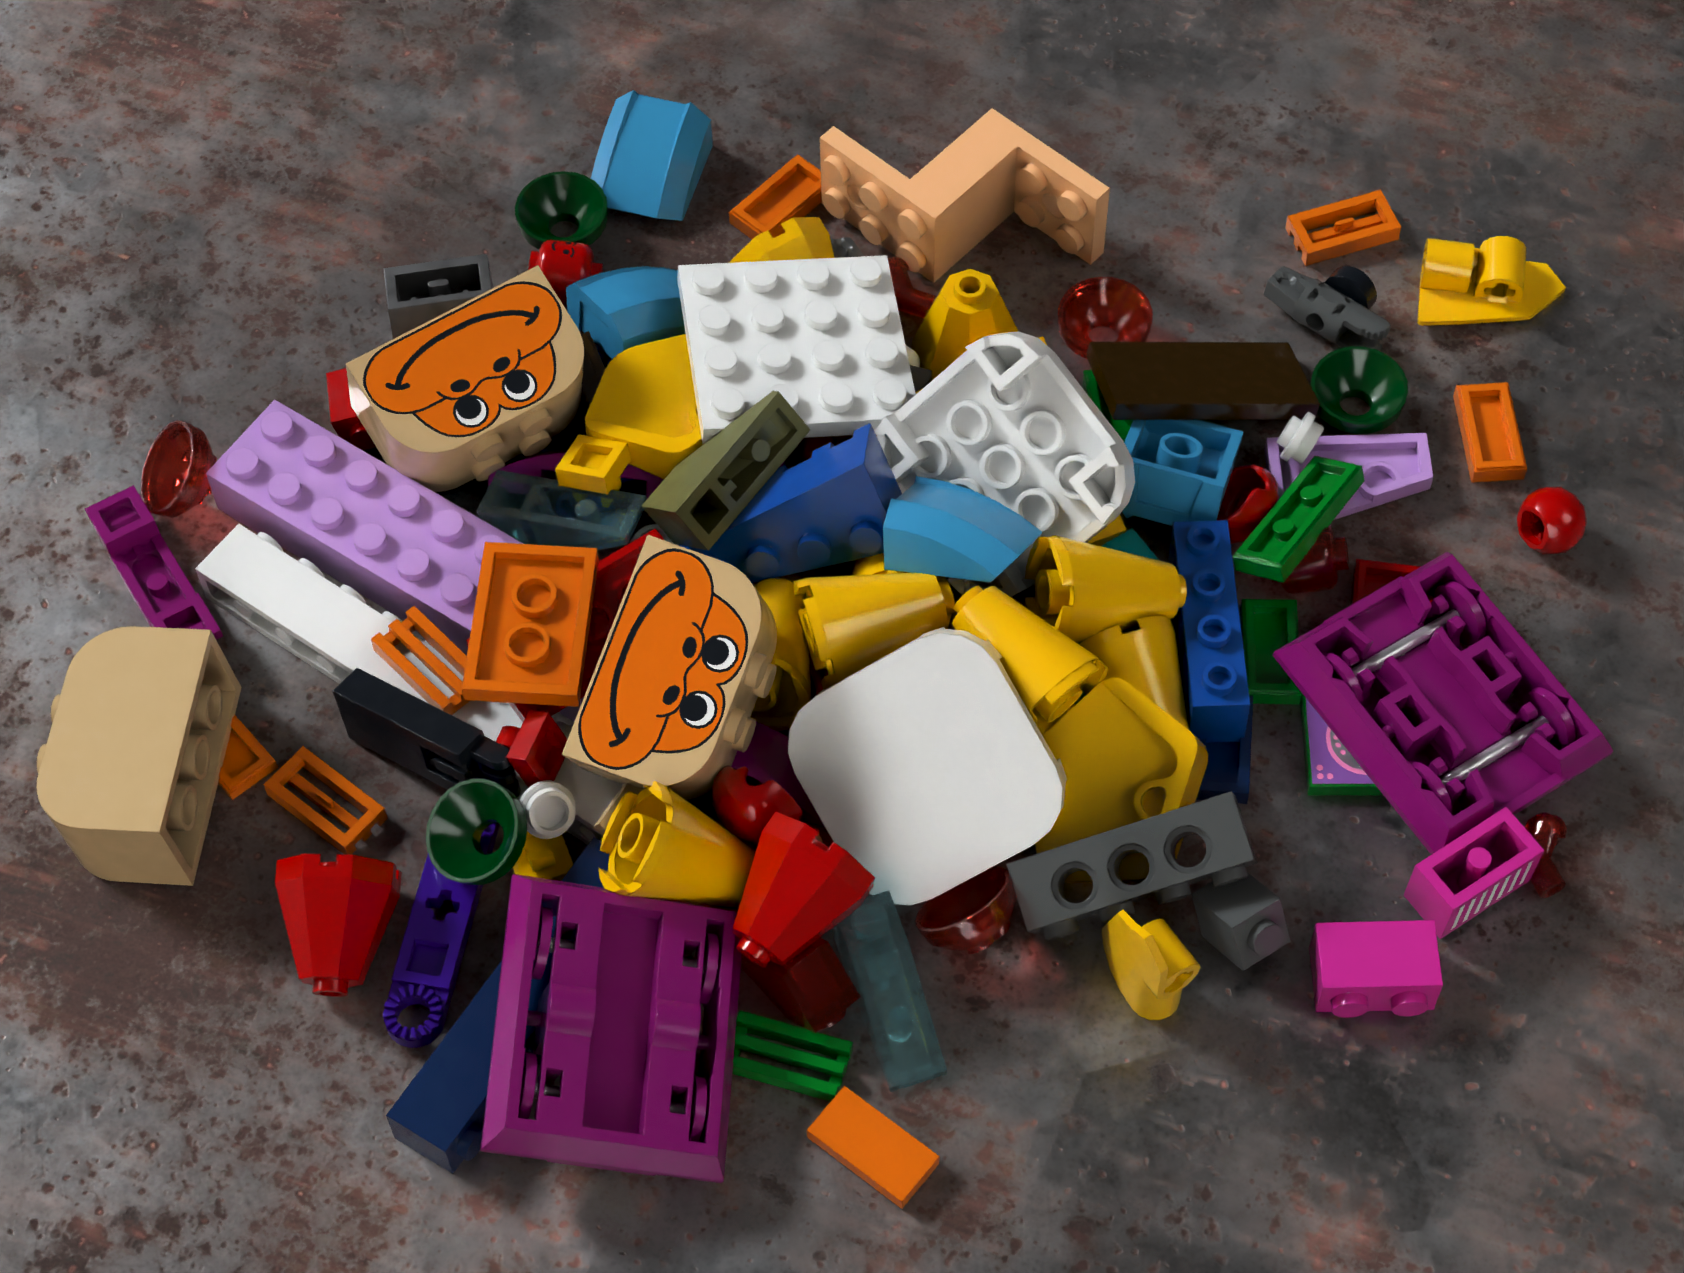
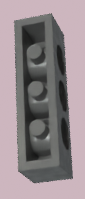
[1007,791,1258,940]

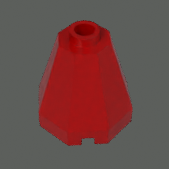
[732,812,875,968]
[275,853,402,997]

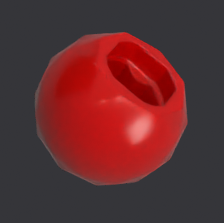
[1517,487,1587,554]

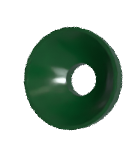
[515,171,608,249]
[1310,346,1408,434]
[426,778,527,885]

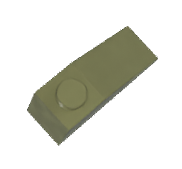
[642,391,810,551]

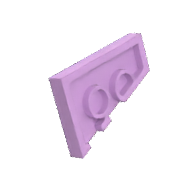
[1264,433,1433,520]

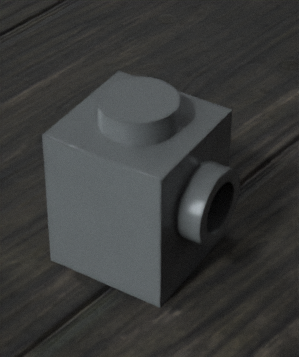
[1192,872,1290,971]

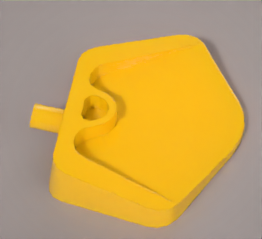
[585,334,705,479]
[1035,678,1208,883]

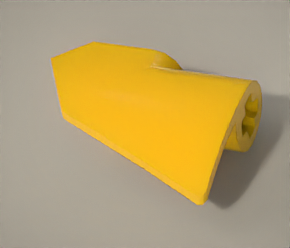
[1417,236,1566,326]
[1102,909,1200,1020]

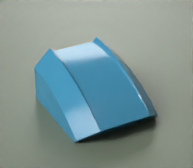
[591,90,713,221]
[566,266,685,359]
[1122,420,1244,526]
[883,476,1043,583]

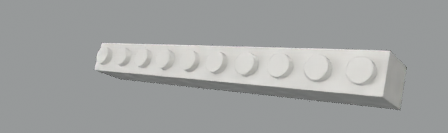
[195,523,623,845]

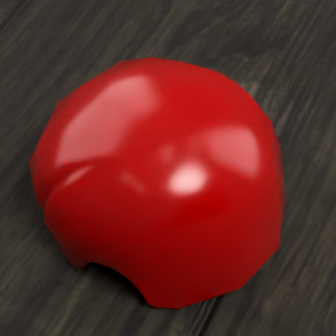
[1217,464,1279,543]
[712,766,802,845]

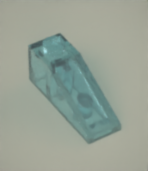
[476,470,647,550]
[834,891,947,1092]

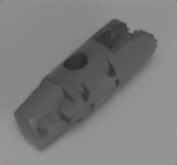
[1264,266,1391,352]

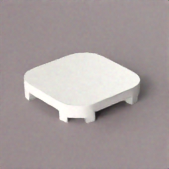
[874,331,1135,597]
[788,627,1067,906]

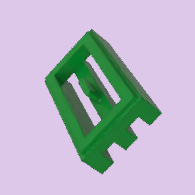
[732,1010,853,1102]

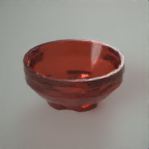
[1058,277,1153,359]
[141,420,217,518]
[915,866,1017,954]

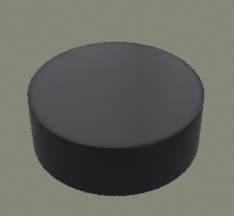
[1324,266,1377,309]

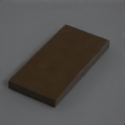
[1086,341,1320,420]

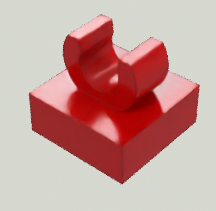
[496,710,567,788]

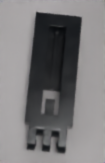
[333,668,521,798]

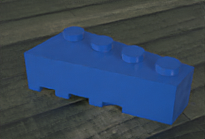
[679,423,902,583]

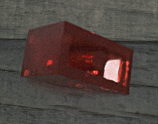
[741,938,861,1033]

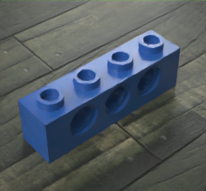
[1168,520,1250,743]

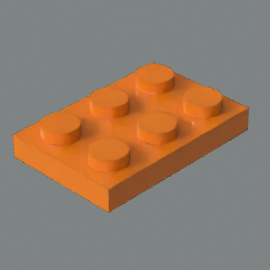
[462,542,599,707]

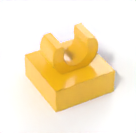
[555,434,631,503]
[512,831,573,881]

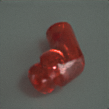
[888,257,937,319]
[1525,812,1567,898]

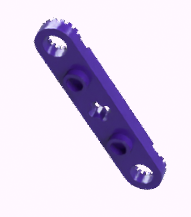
[383,823,500,1048]

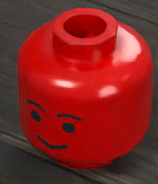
[528,240,603,308]

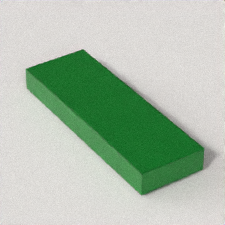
[1233,456,1365,583]

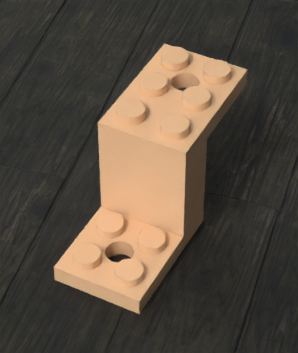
[820,108,1110,283]

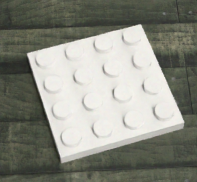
[677,255,916,444]

